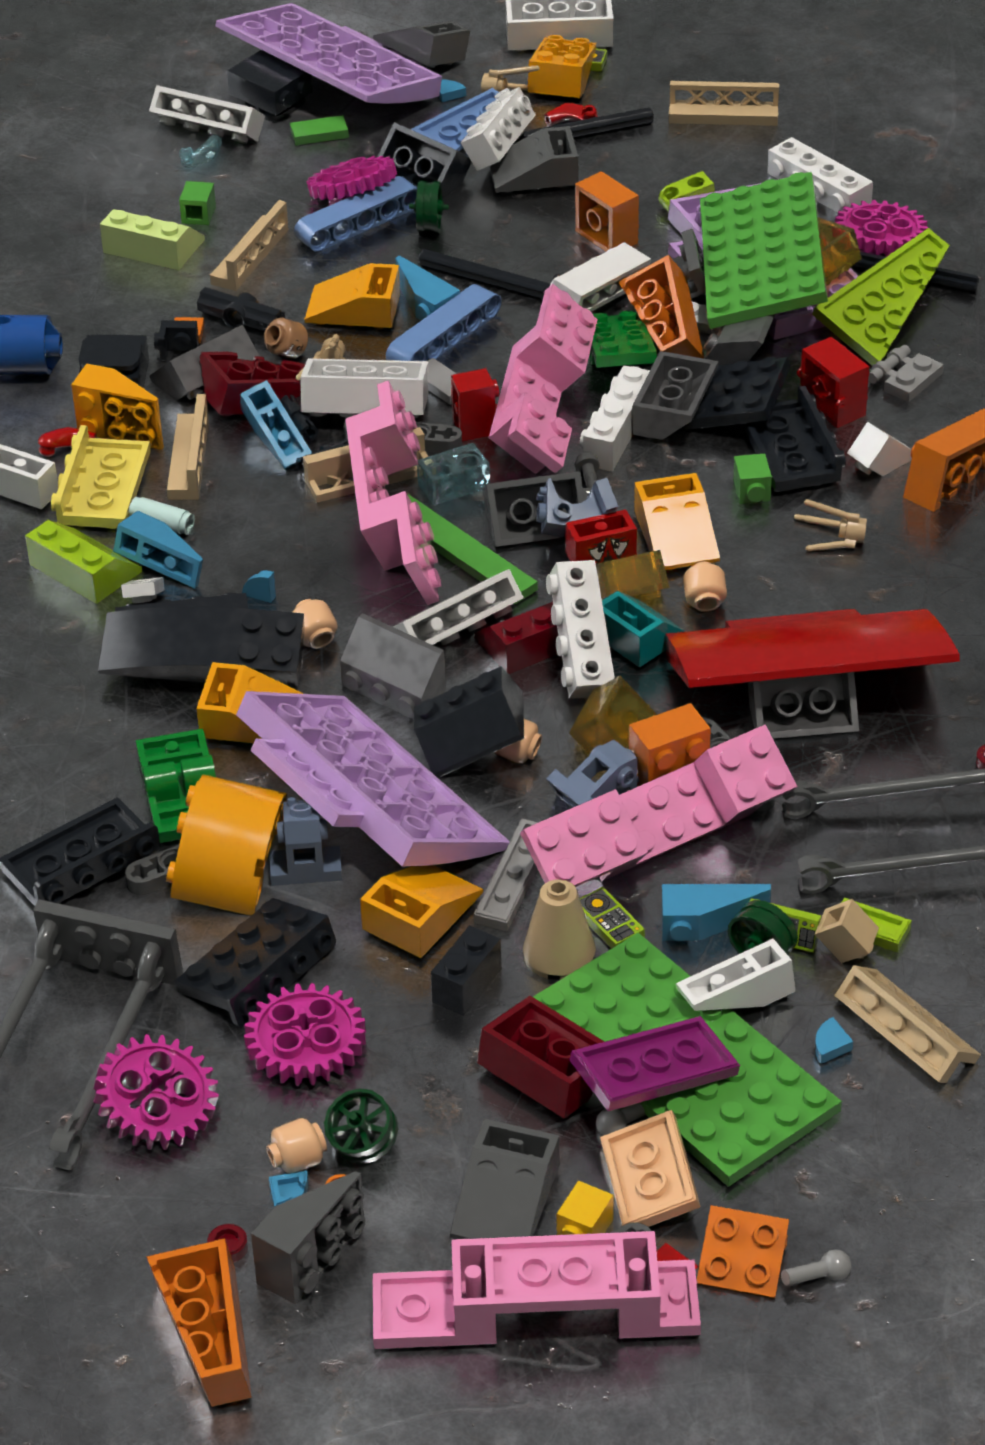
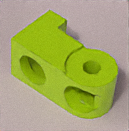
[658,171,715,213]

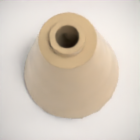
[523,879,596,980]

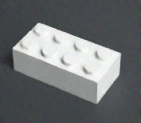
[505,0,613,52]
[300,358,428,418]

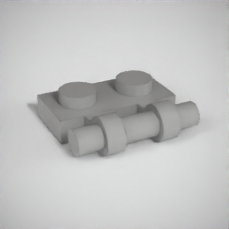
[868,345,944,402]

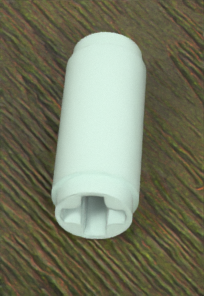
[129,497,195,535]

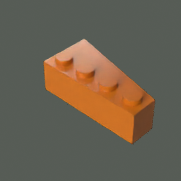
[618,255,704,359]
[903,409,985,512]
[146,1239,252,1407]

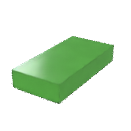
[290,115,349,146]

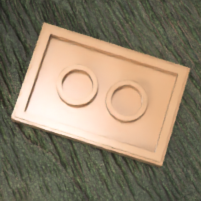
[600,1110,701,1227]

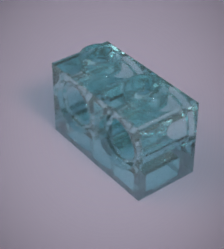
[417,443,490,506]

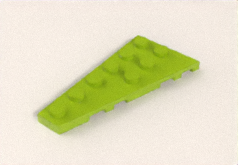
[812,228,950,366]

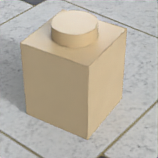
[815,899,879,963]

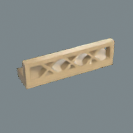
[669,81,779,126]
[210,200,289,291]
[167,394,209,500]
[303,427,434,503]
[834,965,981,1083]

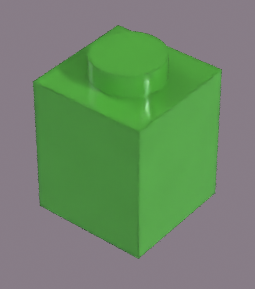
[179,181,216,225]
[733,453,772,504]

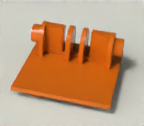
[696,1205,789,1298]

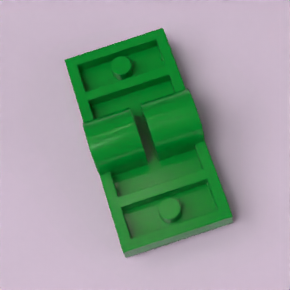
[589,311,657,368]
[136,729,216,843]

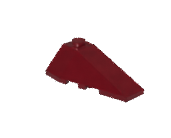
[200,351,306,417]

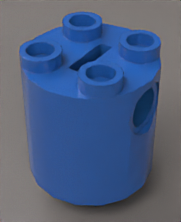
[0,315,63,375]

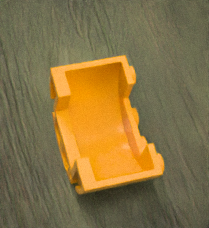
[166,775,288,916]

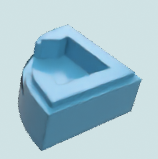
[438,80,467,102]
[242,570,276,603]
[815,1017,853,1064]
[269,1170,308,1207]

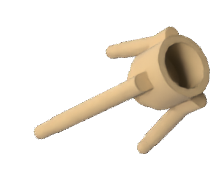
[481,66,540,93]
[296,334,345,381]
[794,499,867,552]

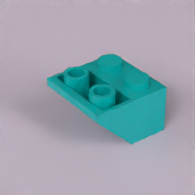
[602,591,686,667]

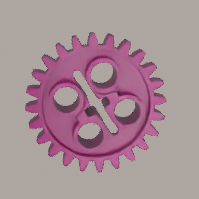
[306,156,397,200]
[834,200,928,256]
[244,983,366,1086]
[93,1034,219,1150]

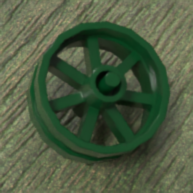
[409,181,449,233]
[727,900,798,955]
[324,1088,399,1164]

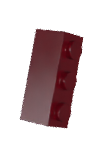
[474,602,559,674]
[477,996,605,1119]

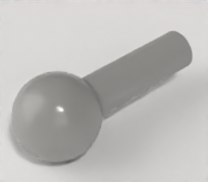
[596,1103,645,1136]
[781,1249,852,1286]

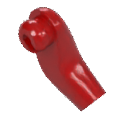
[544,103,598,126]
[38,427,97,457]

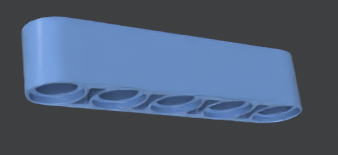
[294,176,417,252]
[386,284,502,361]

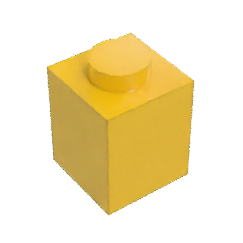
[556,1181,614,1235]

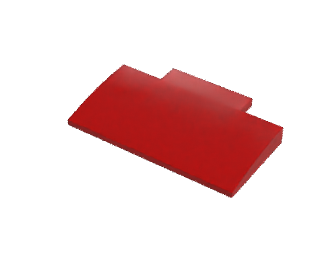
[665,609,960,688]

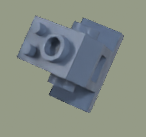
[536,478,618,537]
[546,739,639,808]
[269,797,342,886]

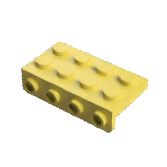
[51,425,151,529]

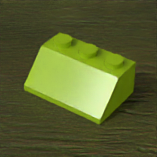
[25,520,142,604]

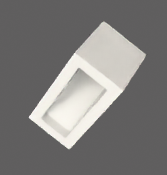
[847,422,912,476]

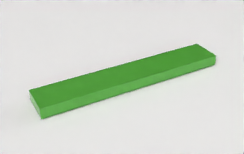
[408,494,538,605]

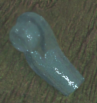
[179,135,222,168]

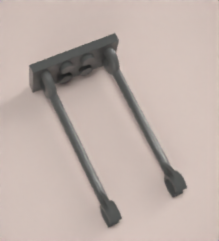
[782,768,985,894]
[0,899,183,1170]

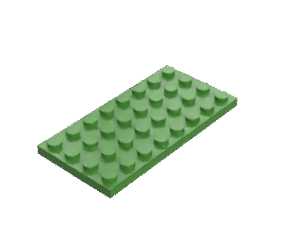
[700,172,828,329]
[533,933,842,1187]

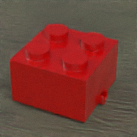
[797,337,870,428]

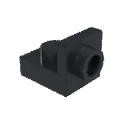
[154,320,200,361]

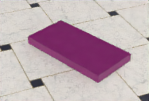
[570,1016,740,1111]

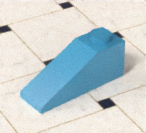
[395,255,460,321]
[240,380,312,470]
[113,511,203,589]
[662,884,771,941]

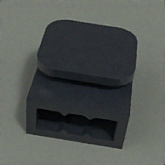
[227,50,313,121]
[79,335,149,388]

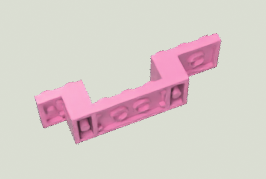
[489,284,598,474]
[345,380,441,605]
[520,724,798,887]
[373,1231,701,1349]

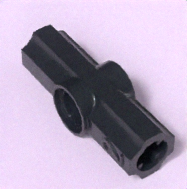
[197,287,285,332]

